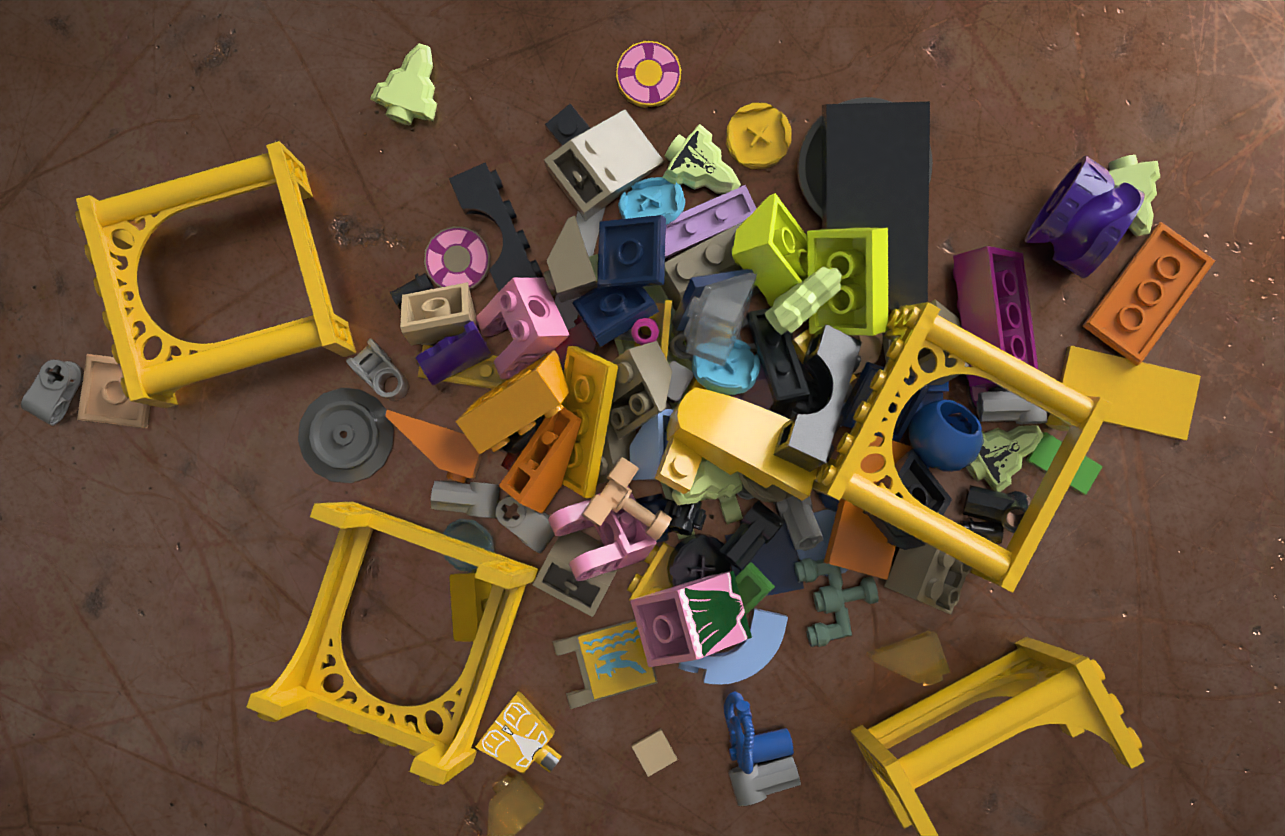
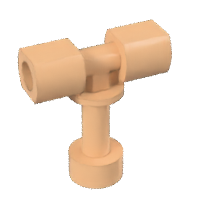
[581,457,672,540]

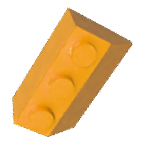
[456,350,569,455]

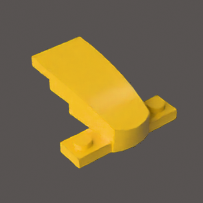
[655,376,818,501]

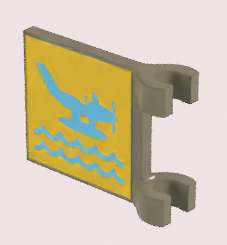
[552,619,658,709]

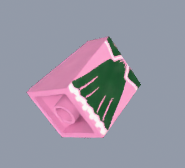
[630,571,752,667]

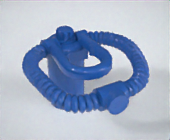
[724,691,794,774]

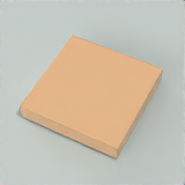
[77,354,150,428]

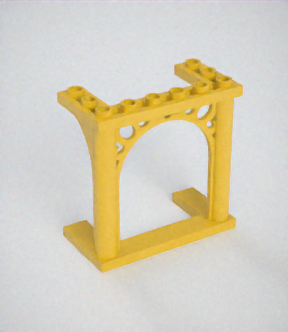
[75,141,357,408]
[812,302,1113,593]
[246,501,538,786]
[851,637,1145,836]

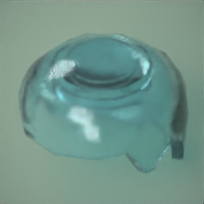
[443,519,494,572]

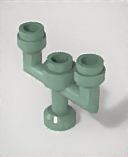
[794,558,879,647]

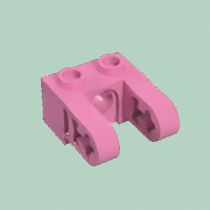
[476,278,569,379]
[548,486,657,581]

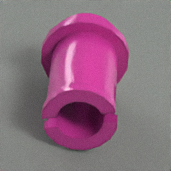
[631,318,659,345]

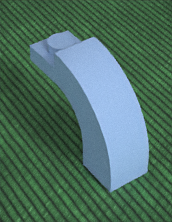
[678,608,788,684]

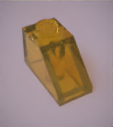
[867,630,950,686]
[487,773,545,836]

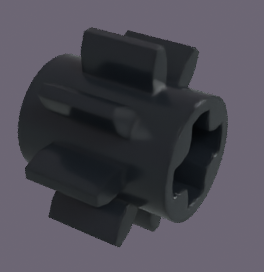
[664,499,707,536]

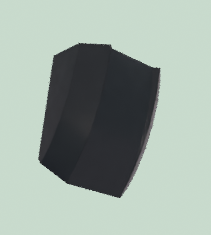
[863,449,952,550]

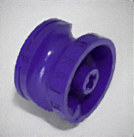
[1025,156,1145,279]

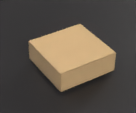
[632,729,678,777]

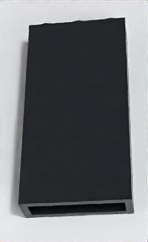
[822,101,930,309]

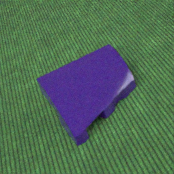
[416,321,492,385]

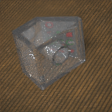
[683,272,757,366]

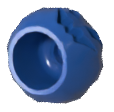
[908,400,984,472]

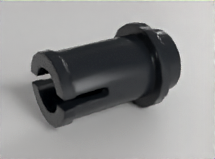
[390,273,435,310]
[959,518,1004,544]

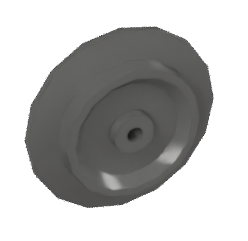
[298,388,394,483]

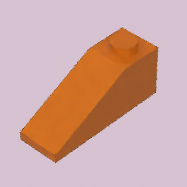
[499,407,582,514]
[385,410,484,484]

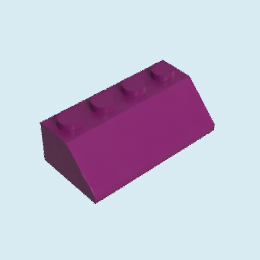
[953,246,1039,388]

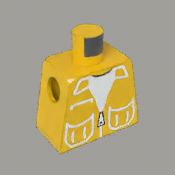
[475,691,562,773]

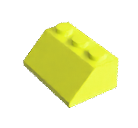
[731,193,808,307]
[807,228,889,336]

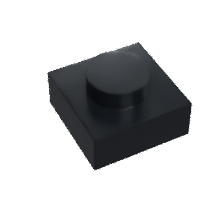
[545,104,591,147]

